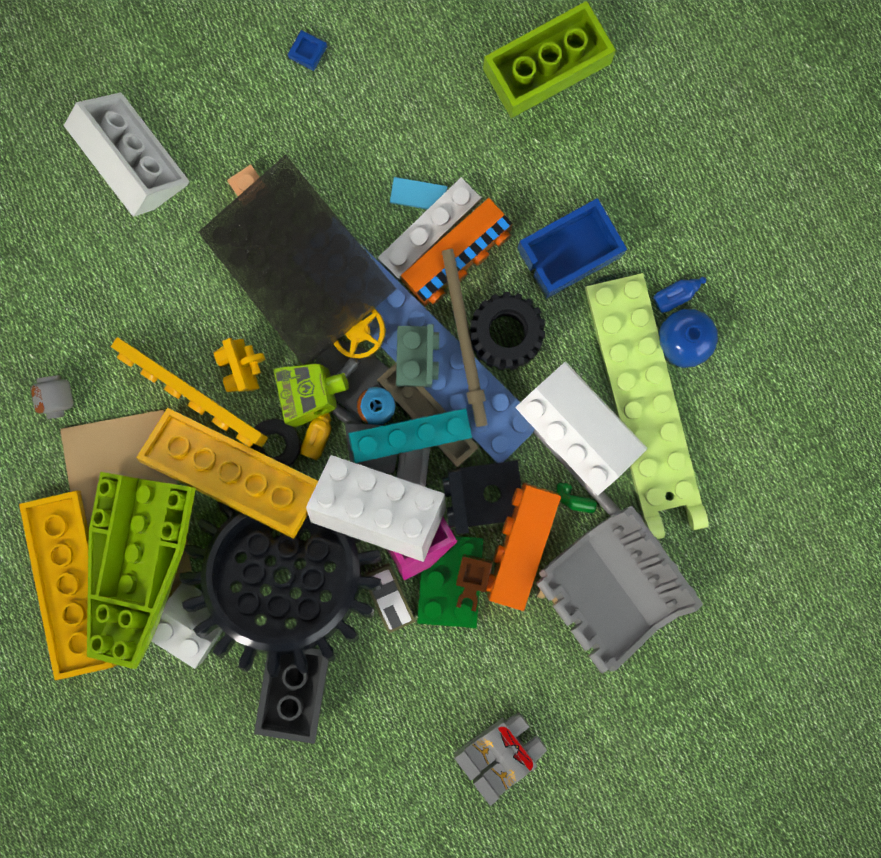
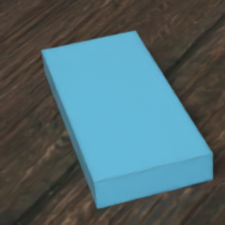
[390,177,448,210]

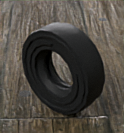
[251,419,301,467]

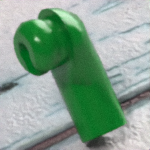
[556,482,597,514]

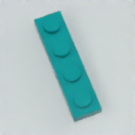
[348,408,472,463]

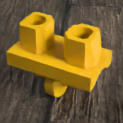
[213,338,265,392]

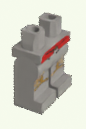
[454,712,547,806]

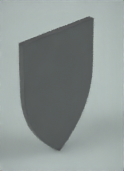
[315,340,389,421]

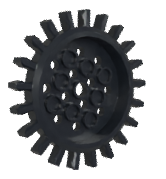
[179,501,382,677]

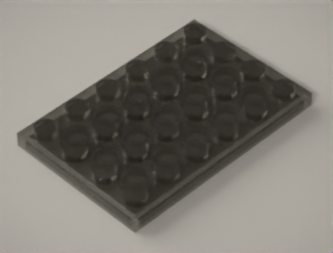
[198,154,397,365]

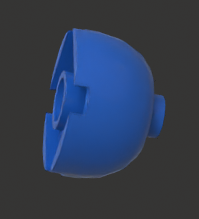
[658,309,718,368]

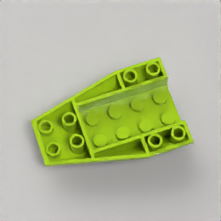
[87,472,196,669]

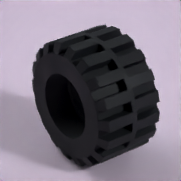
[470,292,545,371]

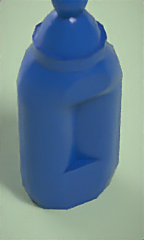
[653,277,706,313]

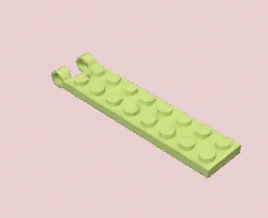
[585,273,708,539]

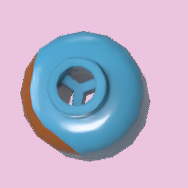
[357,387,396,425]

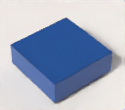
[287,30,327,71]

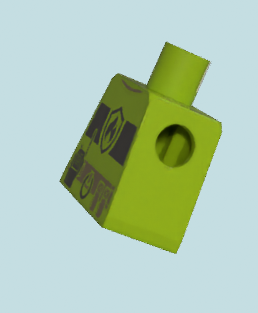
[274,364,349,428]

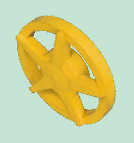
[330,303,386,359]

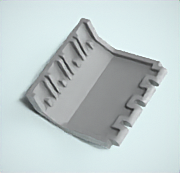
[536,506,703,673]

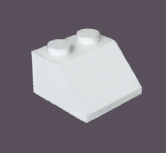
[151,583,223,669]

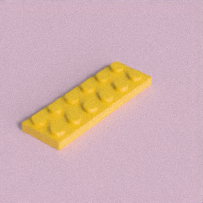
[136,408,318,539]
[19,490,117,681]

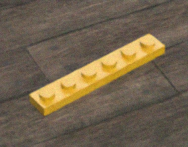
[110,337,268,448]

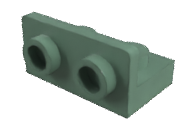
[396,324,439,387]

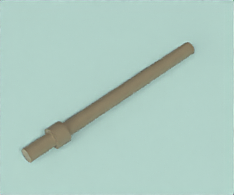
[442,249,488,427]

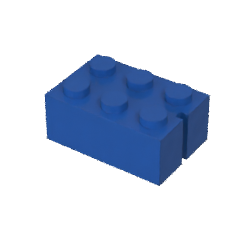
[517,198,627,299]

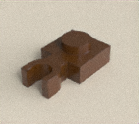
[456,554,493,612]

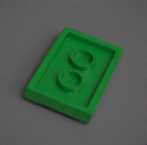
[417,536,484,628]

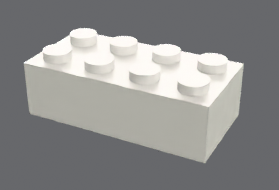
[306,455,446,562]

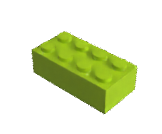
[483,1,616,119]

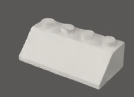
[64,92,190,217]
[515,361,648,496]

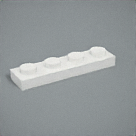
[378,177,481,280]

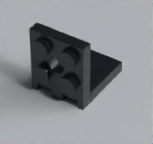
[442,460,521,534]

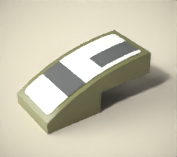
[363,563,416,634]

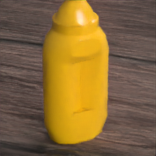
[300,413,331,460]

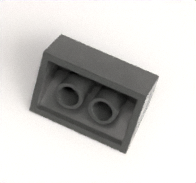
[254,646,329,744]

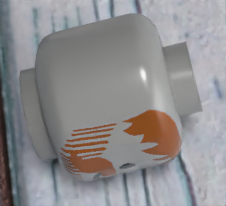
[30,375,74,419]

